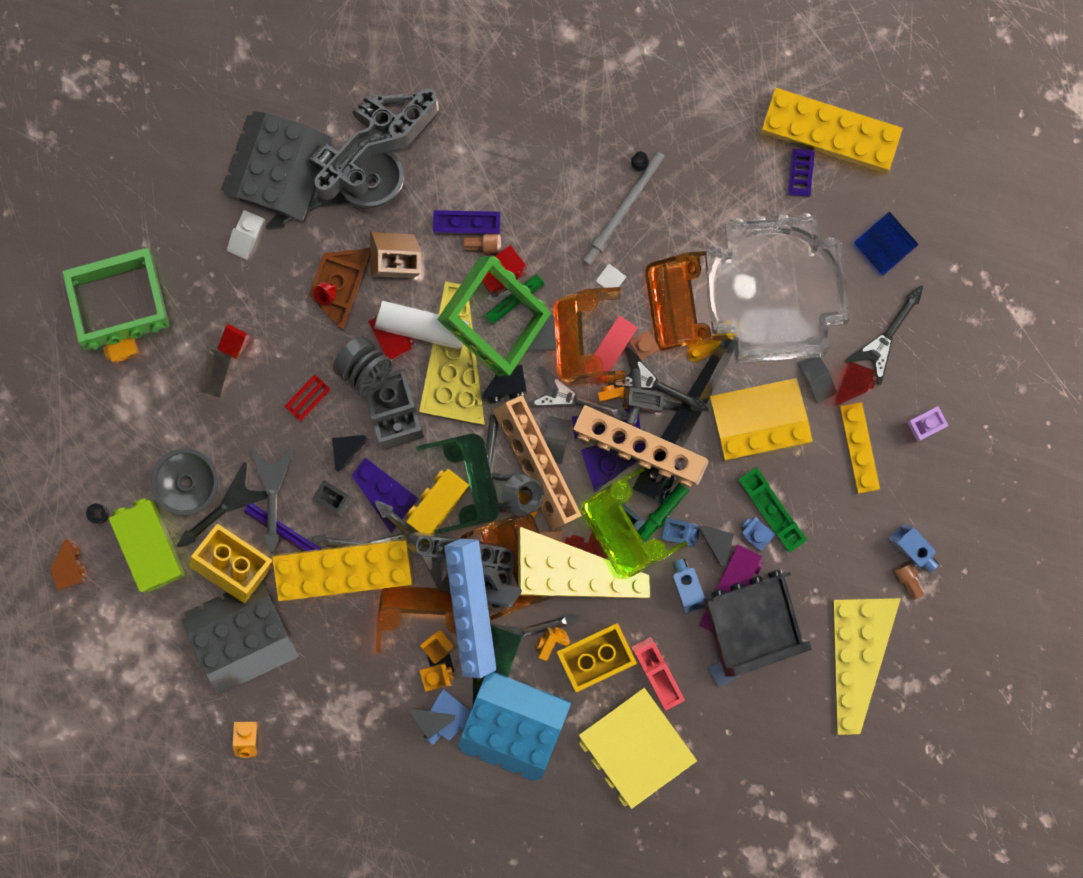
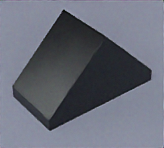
[332,435,368,473]

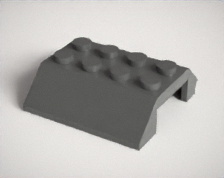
[221,111,332,221]
[182,581,300,695]

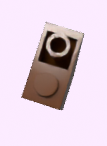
[50,539,88,591]

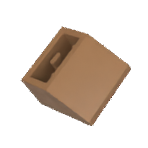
[370,232,421,279]

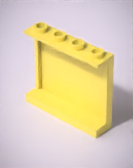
[578,688,697,809]

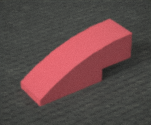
[582,315,638,385]
[631,637,685,711]

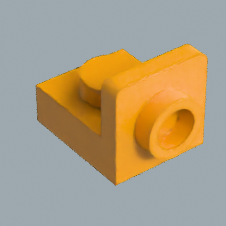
[420,662,454,692]

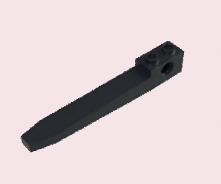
[632,337,736,505]

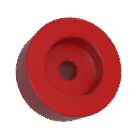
[313,282,336,306]

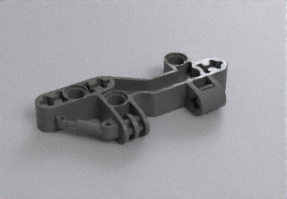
[309,88,439,200]

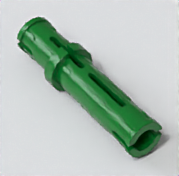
[484,273,545,325]
[636,482,690,542]

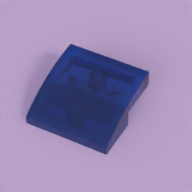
[854,211,919,276]

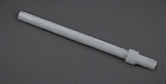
[583,152,665,265]

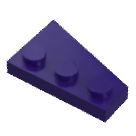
[581,429,646,492]
[352,458,419,534]

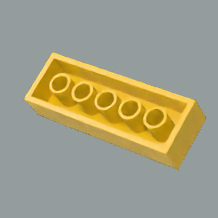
[760,87,903,174]
[272,538,414,601]

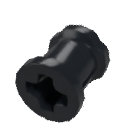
[86,503,109,524]

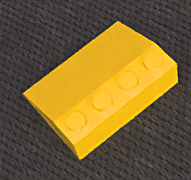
[710,378,813,462]

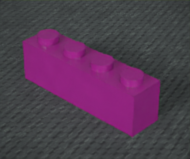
[698,545,764,633]

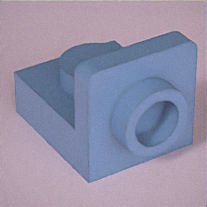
[740,517,775,552]
[661,518,699,547]

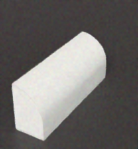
[374,301,470,350]

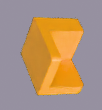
[420,629,456,664]

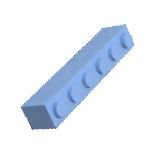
[444,539,496,678]

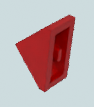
[217,323,251,360]

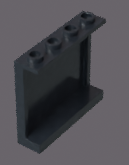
[703,569,812,677]

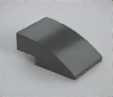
[365,369,424,450]

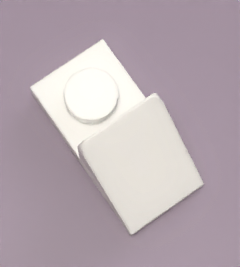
[227,210,265,260]

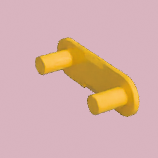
[687,325,736,363]

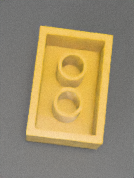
[406,469,470,534]
[190,524,272,604]
[557,623,637,692]

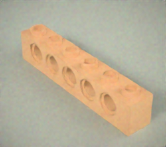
[493,395,582,531]
[573,405,709,487]

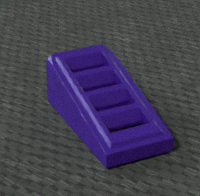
[788,149,815,197]

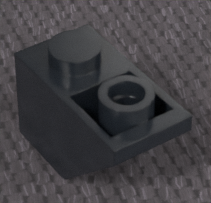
[482,365,527,404]

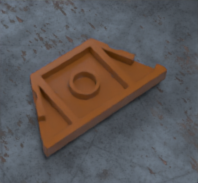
[309,248,370,330]

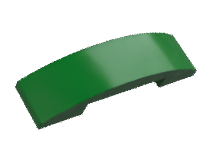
[738,467,808,553]

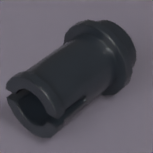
[631,151,649,171]

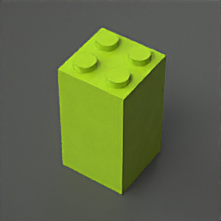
[109,498,187,593]

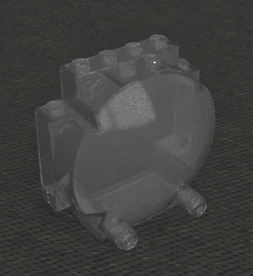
[705,213,849,364]

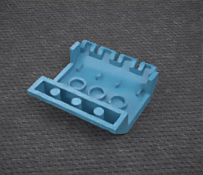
[458,671,572,782]

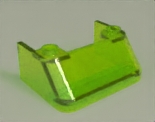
[581,466,688,579]

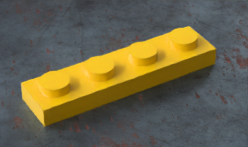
[839,402,880,494]

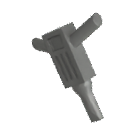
[623,368,682,425]

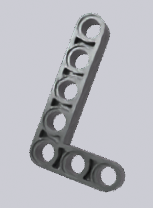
[407,532,515,612]

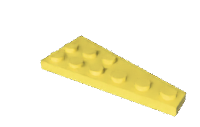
[419,281,485,426]
[518,527,650,599]
[833,598,901,735]

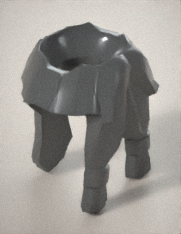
[490,471,544,517]

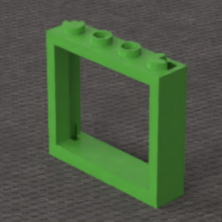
[62,247,170,351]
[437,256,551,376]

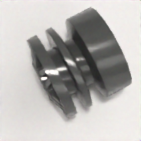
[333,336,393,396]

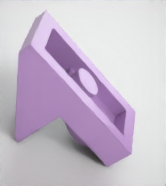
[907,406,949,442]

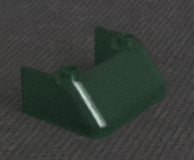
[416,433,500,535]

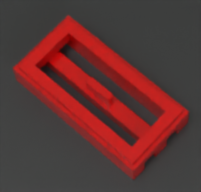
[284,374,331,422]

